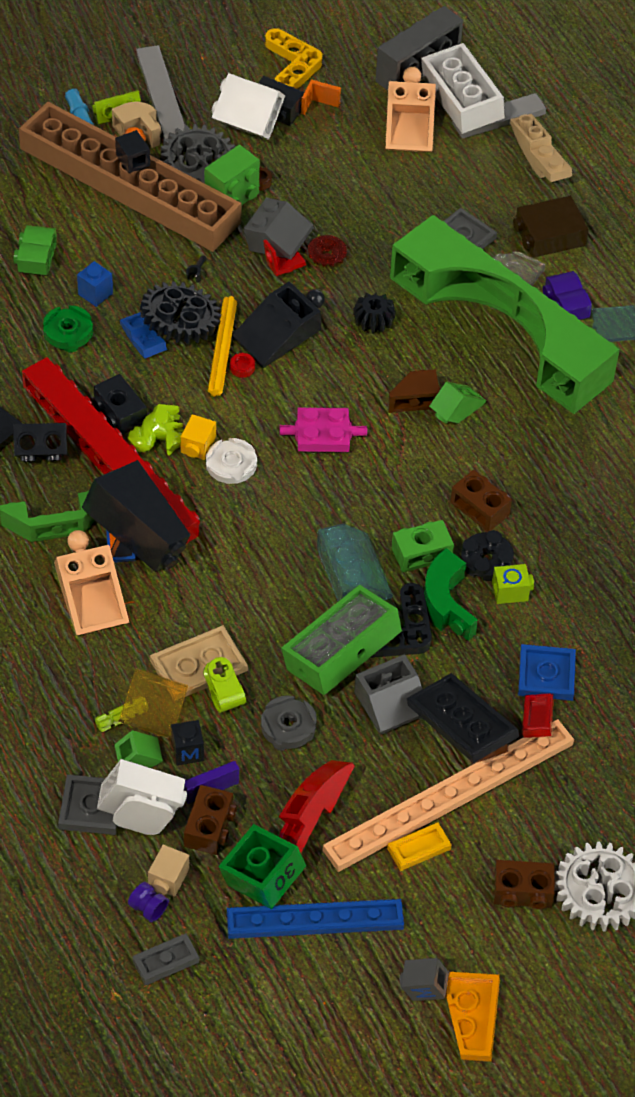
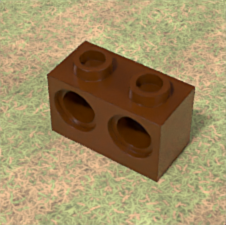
[450,470,512,532]
[184,785,237,855]
[493,860,554,910]

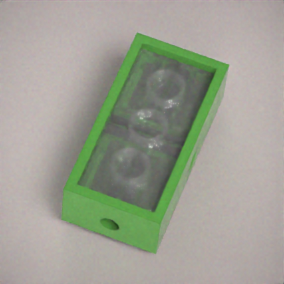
[281,584,402,695]

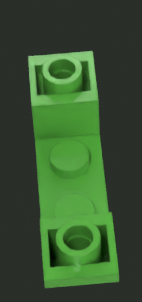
[0,491,95,542]

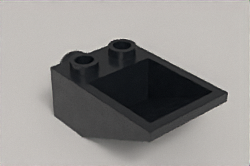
[232,281,325,368]

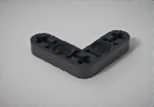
[370,583,432,658]

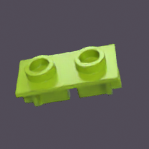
[92,90,141,124]

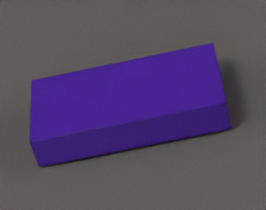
[184,761,239,804]

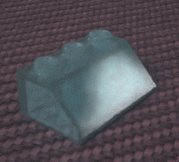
[317,524,393,601]

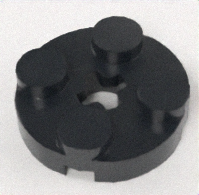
[461,530,514,581]

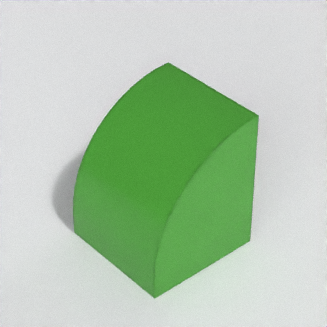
[114,730,163,768]

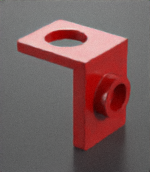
[263,239,306,276]

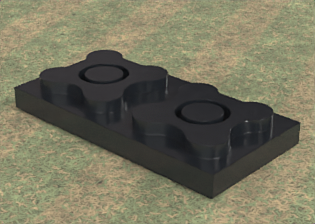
[407,673,519,763]

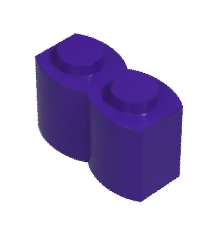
[543,271,592,320]

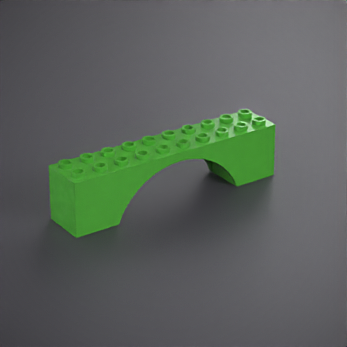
[390,215,620,414]

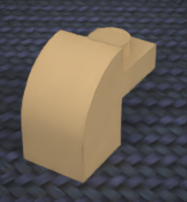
[112,102,162,148]

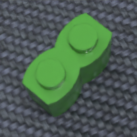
[14,225,57,275]

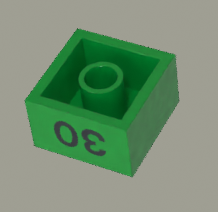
[218,824,306,909]

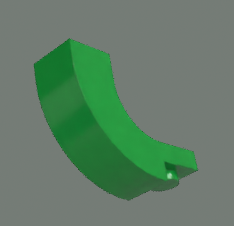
[424,548,478,641]

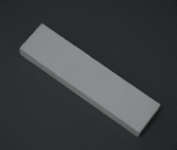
[452,93,546,139]

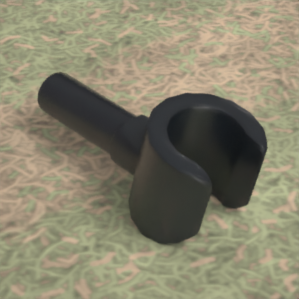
[186,255,206,282]

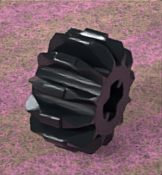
[353,292,396,334]

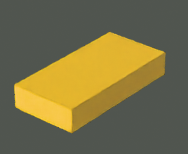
[387,822,452,871]

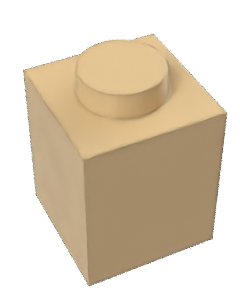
[148,845,189,897]

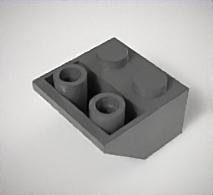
[354,654,422,735]

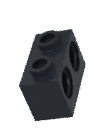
[13,423,68,462]

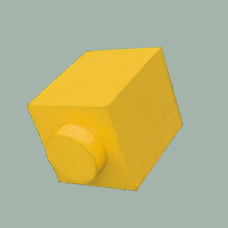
[181,414,216,460]

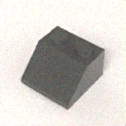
[244,198,314,259]

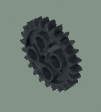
[140,281,221,344]

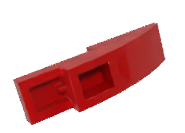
[278,760,355,853]

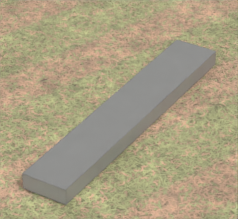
[136,45,185,140]

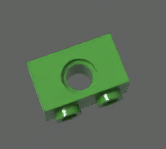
[392,520,454,573]

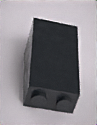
[82,460,190,572]

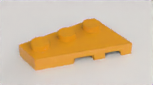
[446,972,500,1062]

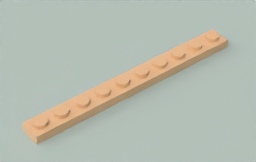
[323,719,574,872]

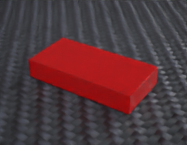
[522,694,554,738]

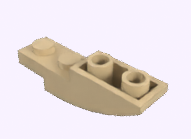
[510,114,572,182]

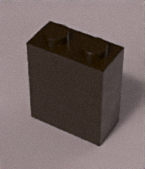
[513,195,589,258]

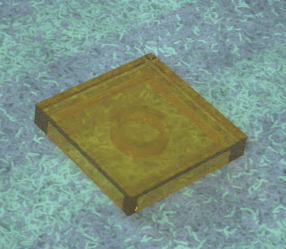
[118,668,188,739]

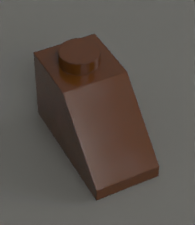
[388,369,440,413]

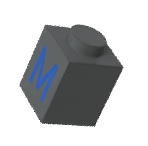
[400,958,449,1001]

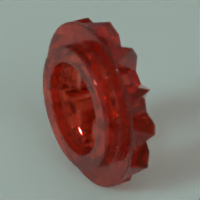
[308,235,347,268]

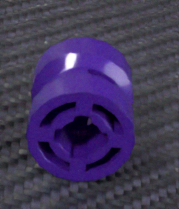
[128,882,169,922]

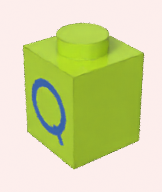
[492,564,534,604]

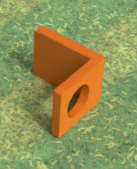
[301,79,341,115]

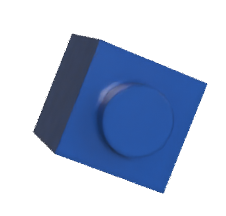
[77,261,113,307]

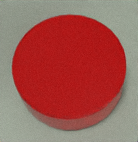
[230,353,255,378]

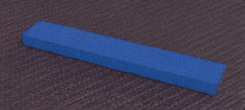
[227,899,404,939]

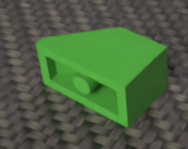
[429,381,487,423]

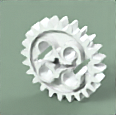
[554,842,635,931]

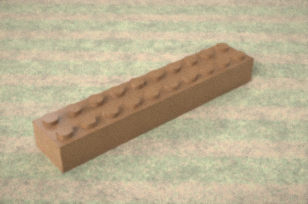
[19,102,241,252]

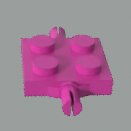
[280,408,367,452]

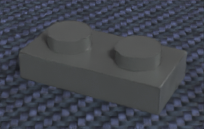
[132,933,199,986]

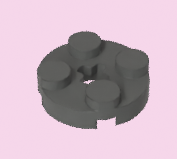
[261,696,317,750]

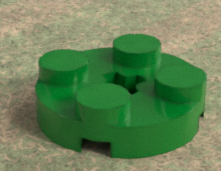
[43,305,93,353]

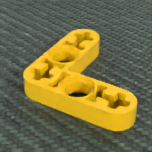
[265,29,323,89]

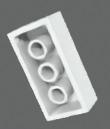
[421,43,505,134]

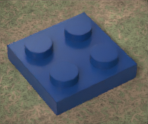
[518,644,576,701]

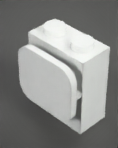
[212,73,285,140]
[97,759,187,835]

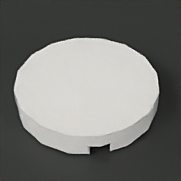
[206,438,257,484]

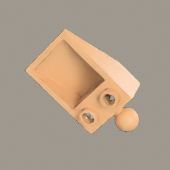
[385,67,436,153]
[54,530,129,636]

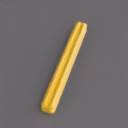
[208,296,237,397]

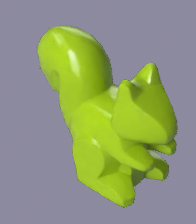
[127,404,184,456]

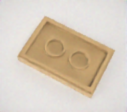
[150,625,248,702]

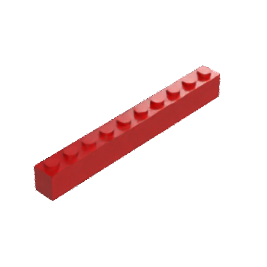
[22,357,200,544]

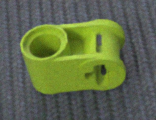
[203,657,246,713]

